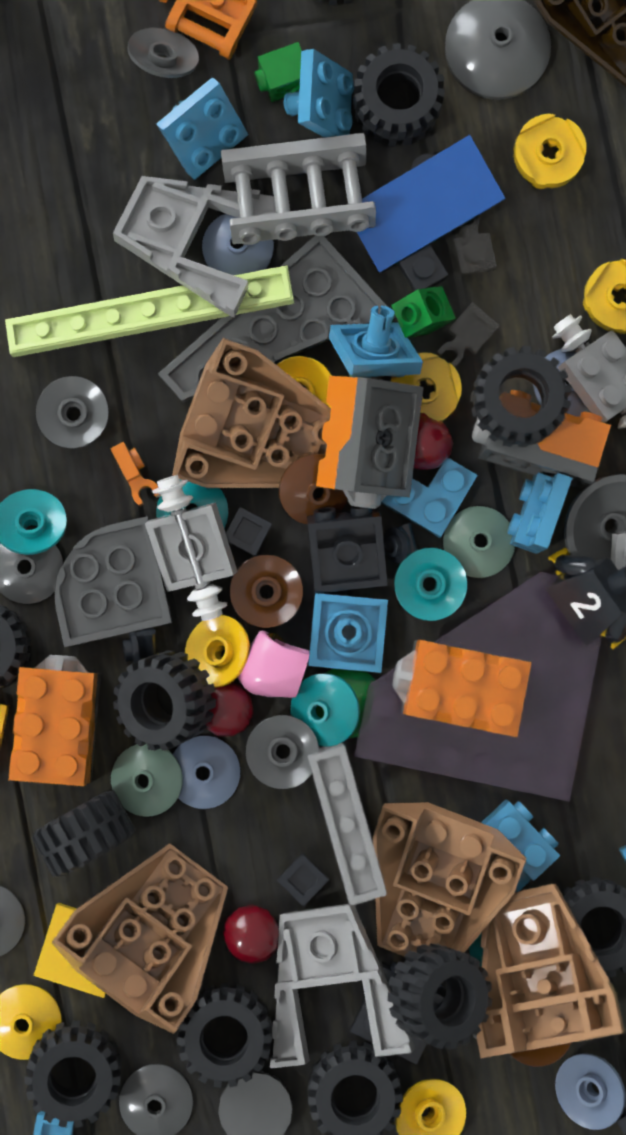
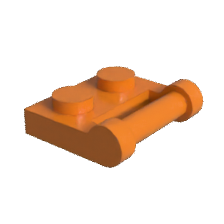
[165,0,257,59]

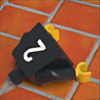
[545,548,626,650]

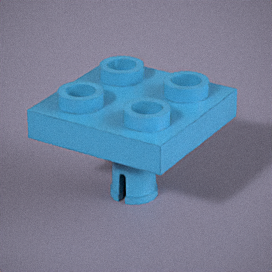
[284,49,354,138]
[157,78,248,180]
[329,305,423,378]
[308,593,388,673]

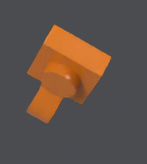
[110,442,161,506]

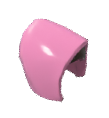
[237,631,310,698]

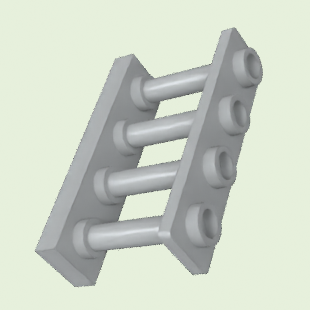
[221,133,376,245]
[308,743,387,906]

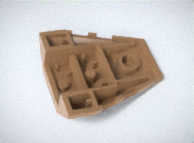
[477,884,625,1058]

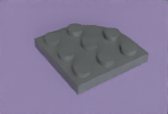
[55,516,173,647]

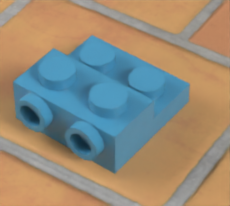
[507,472,572,554]
[481,799,560,892]

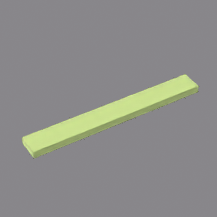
[5,265,295,357]

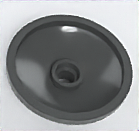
[445,0,551,100]
[564,474,626,561]

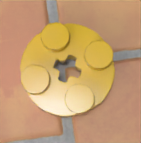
[514,114,587,189]
[583,259,626,334]
[390,353,462,421]

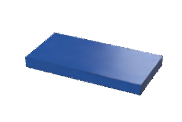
[357,135,506,273]

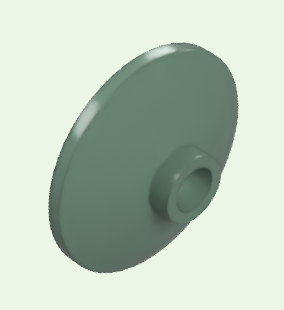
[443,506,515,578]
[111,744,183,816]

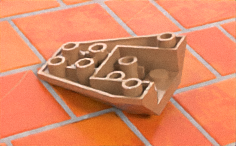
[172,338,331,488]
[373,802,527,957]
[51,843,228,1033]

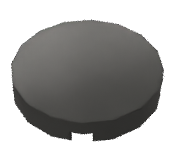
[218,1070,292,1135]

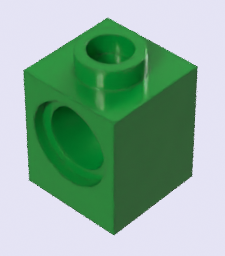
[254,42,302,102]
[391,286,456,338]

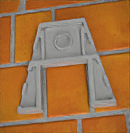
[113,176,276,318]
[270,904,415,1068]

